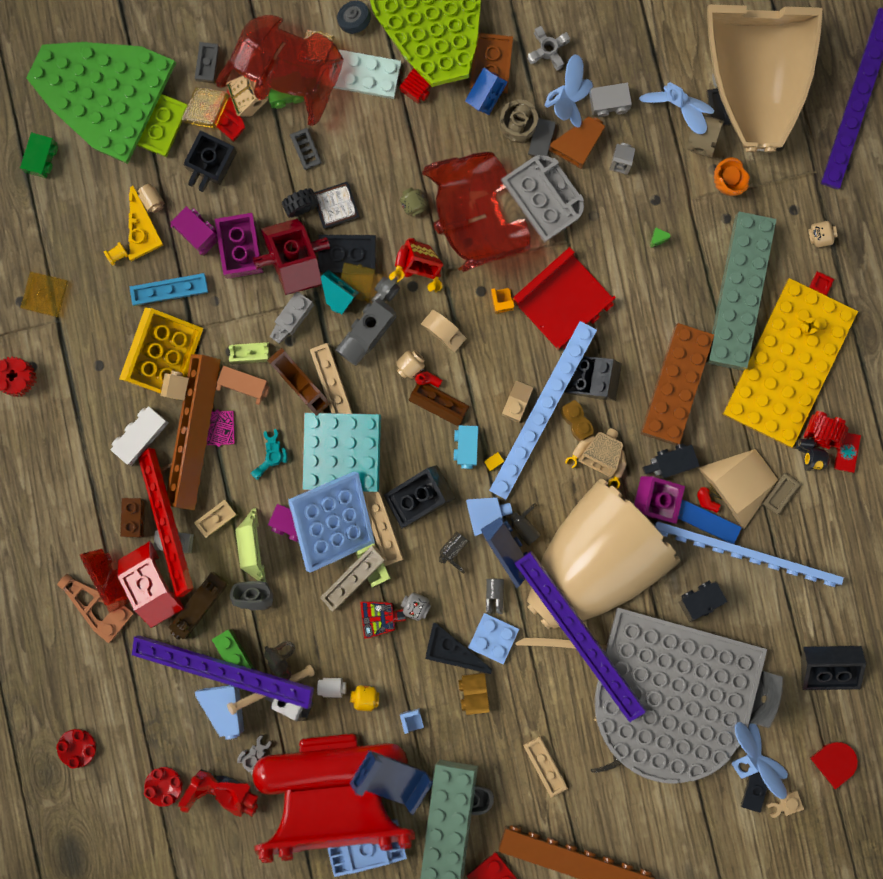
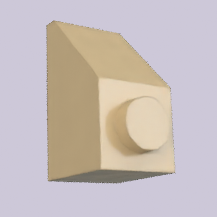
[501,381,534,423]

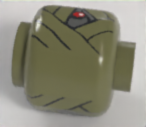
[400,187,428,217]

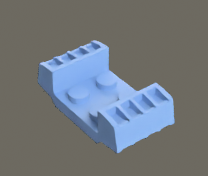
[327,819,407,877]

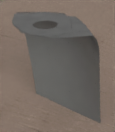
[749,671,783,728]

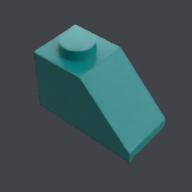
[321,270,359,315]

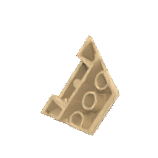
[698,449,778,529]

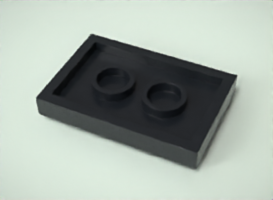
[318,235,376,274]

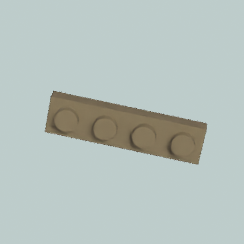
[320,545,387,612]

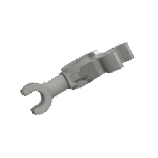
[237,735,272,791]

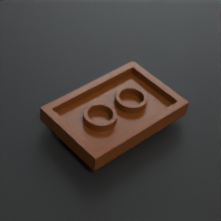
[470,33,513,94]

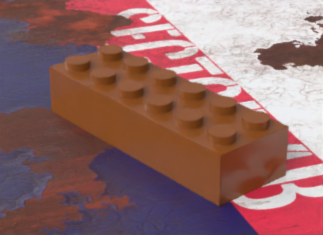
[640,323,714,446]

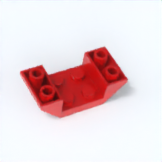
[118,541,184,628]

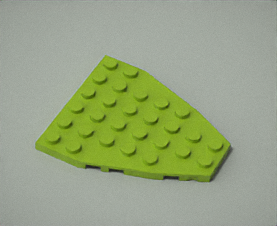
[370,0,481,87]

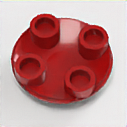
[56,729,96,769]
[144,767,183,807]

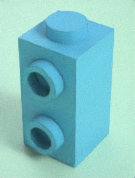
[454,425,478,469]

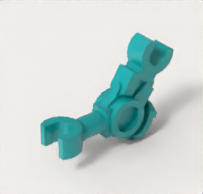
[251,429,288,480]

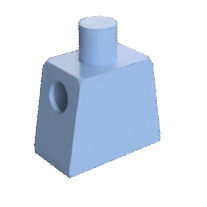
[466,498,513,536]

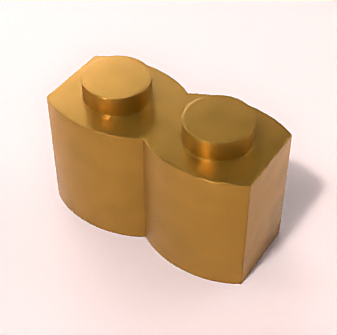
[561,400,594,442]
[458,673,490,715]

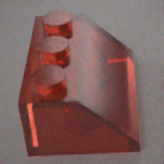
[79,549,130,613]

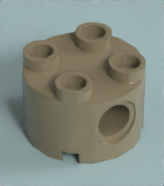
[499,99,538,143]
[687,115,724,158]

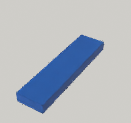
[678,499,742,544]

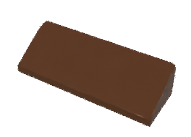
[409,384,470,427]

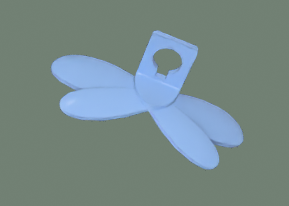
[545,55,593,127]
[639,82,714,134]
[732,722,788,799]

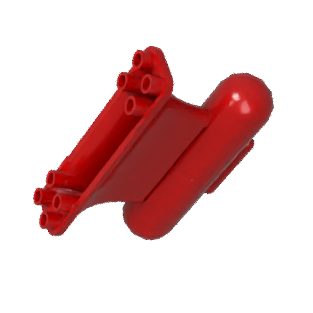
[252,734,415,863]

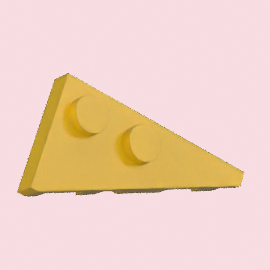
[128,186,163,262]

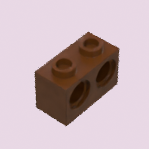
[120,498,145,538]

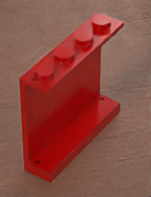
[513,247,616,350]

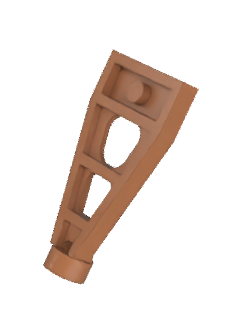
[57,573,135,643]

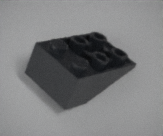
[561,354,622,401]

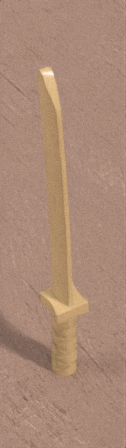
[515,638,607,652]

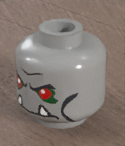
[401,592,431,621]

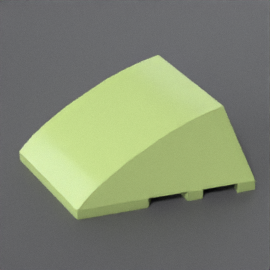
[235,508,266,582]

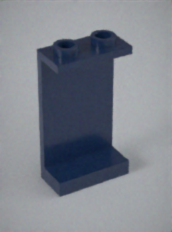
[350,750,433,815]

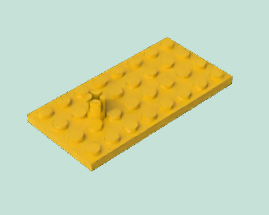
[722,278,858,448]

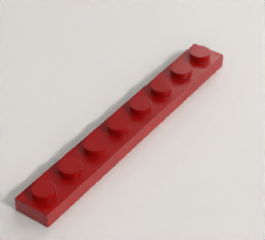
[138,448,194,597]

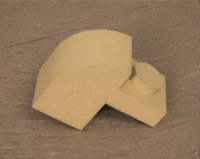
[421,310,466,353]

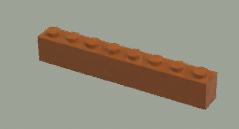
[167,354,221,510]
[498,825,655,879]

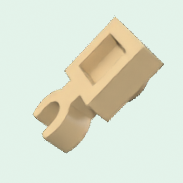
[766,790,804,818]

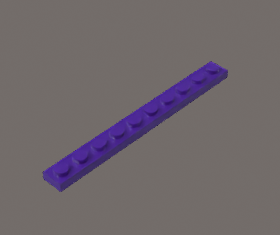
[820,7,883,190]
[515,551,646,723]
[132,635,314,709]

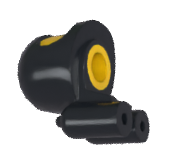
[794,438,830,471]

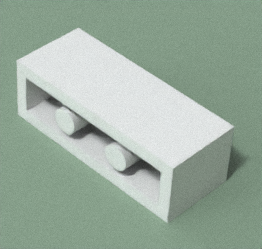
[110,406,169,466]

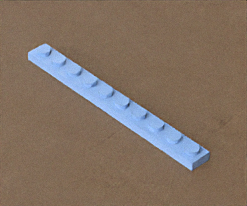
[489,321,597,500]
[653,521,844,587]

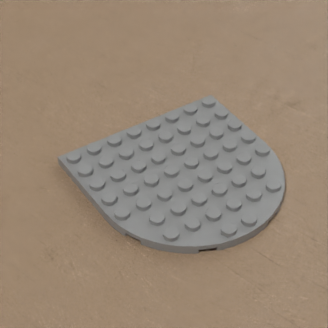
[594,608,767,784]

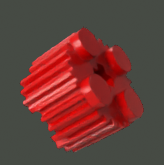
[0,356,37,397]
[803,411,849,451]

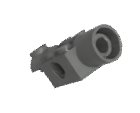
[335,276,400,366]

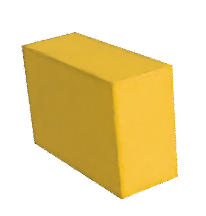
[484,452,504,471]

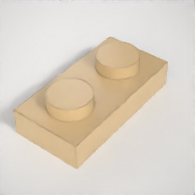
[194,500,237,538]

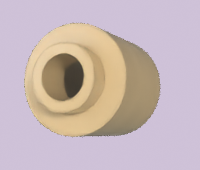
[138,184,164,213]

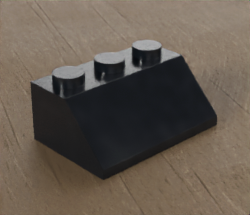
[801,646,866,690]

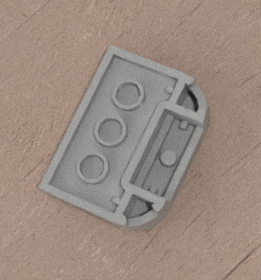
[501,155,584,243]

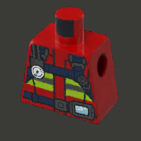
[360,601,406,639]

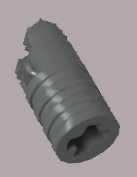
[486,579,504,614]

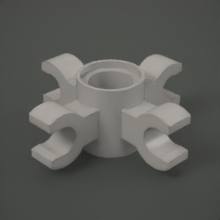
[527,26,571,71]

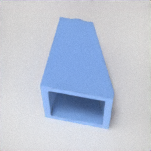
[195,685,244,739]

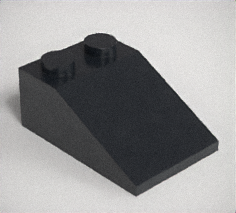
[383,465,456,529]

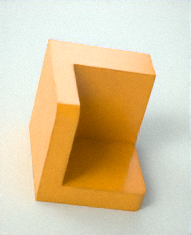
[491,288,514,314]

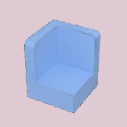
[400,708,424,734]

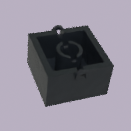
[678,580,728,623]

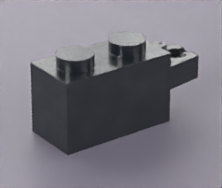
[642,443,699,479]

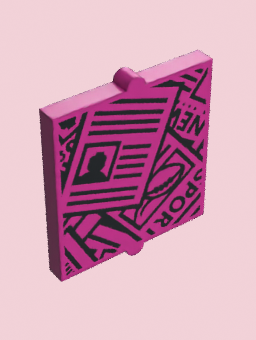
[207,410,235,447]

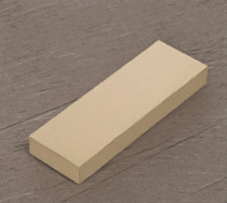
[523,736,568,798]

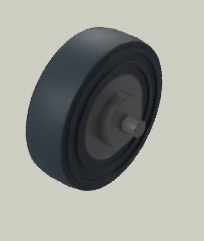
[337,0,371,34]

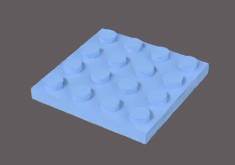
[288,471,375,573]

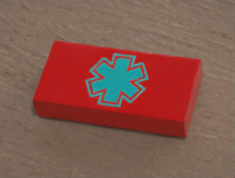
[834,433,861,473]

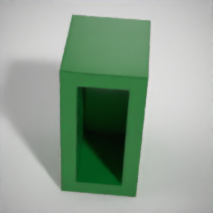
[20,132,58,178]

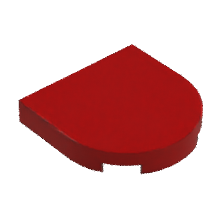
[810,742,858,790]

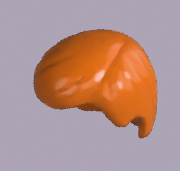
[714,157,750,196]

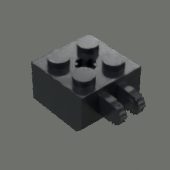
[184,130,237,192]

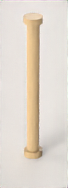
[227,665,315,715]

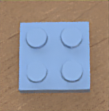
[468,613,519,664]

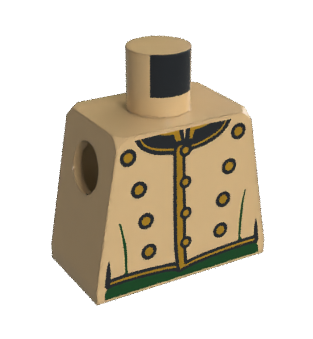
[226,74,270,116]

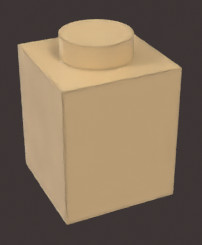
[160,371,189,400]

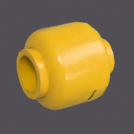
[350,685,379,712]

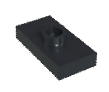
[741,771,767,813]

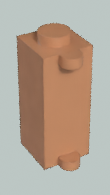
[216,366,270,405]

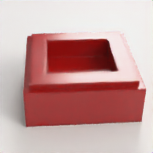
[809,271,834,296]

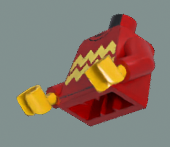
[389,238,443,292]

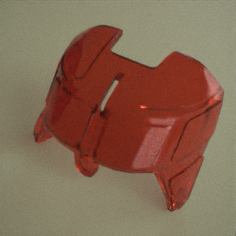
[215,15,344,126]
[422,152,531,273]

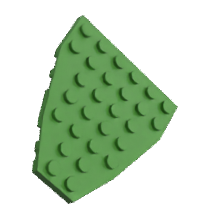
[26,42,176,164]

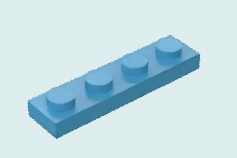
[129,273,209,306]

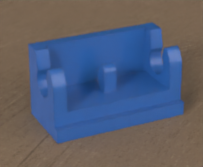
[465,68,508,115]

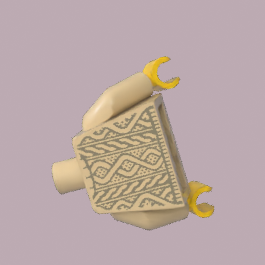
[565,429,627,489]

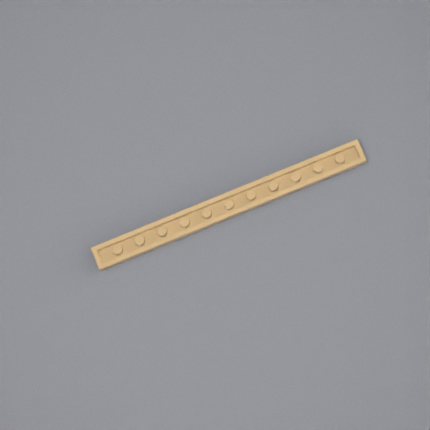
[310,343,404,566]

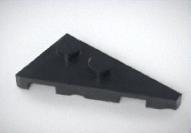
[425,622,492,674]

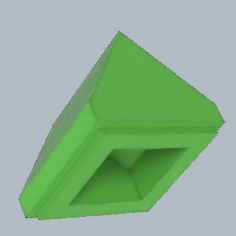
[650,227,670,248]

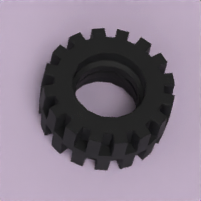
[282,188,319,218]

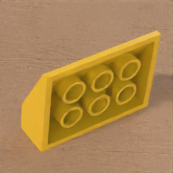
[119,308,203,400]

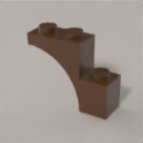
[267,348,331,416]

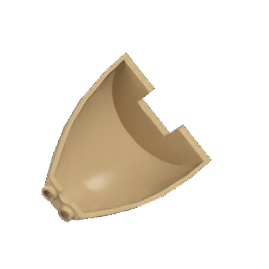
[707,5,822,153]
[527,479,681,630]

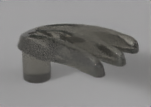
[591,755,622,773]

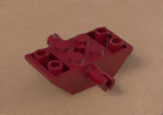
[253,219,330,296]

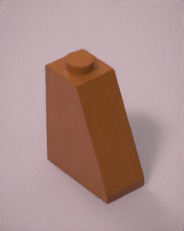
[549,117,605,169]

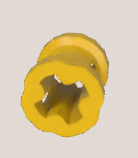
[103,242,128,266]

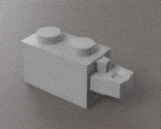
[270,292,314,344]

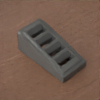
[289,128,322,170]

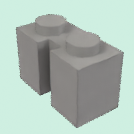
[589,83,632,117]

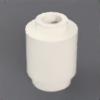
[317,678,346,698]

